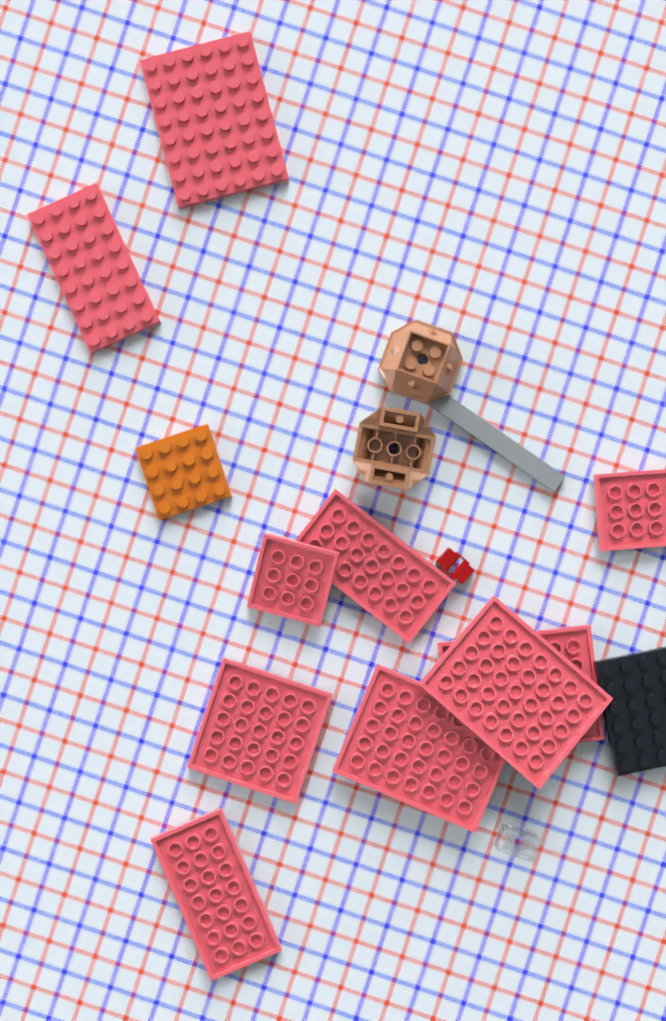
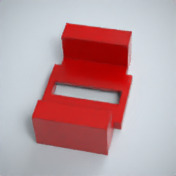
[436,547,475,584]

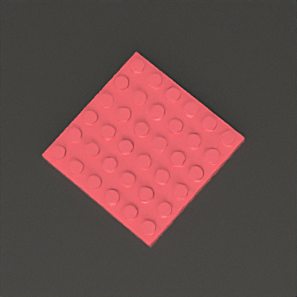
[187,657,333,804]

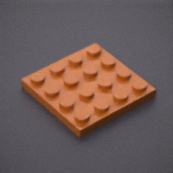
[135,424,232,520]

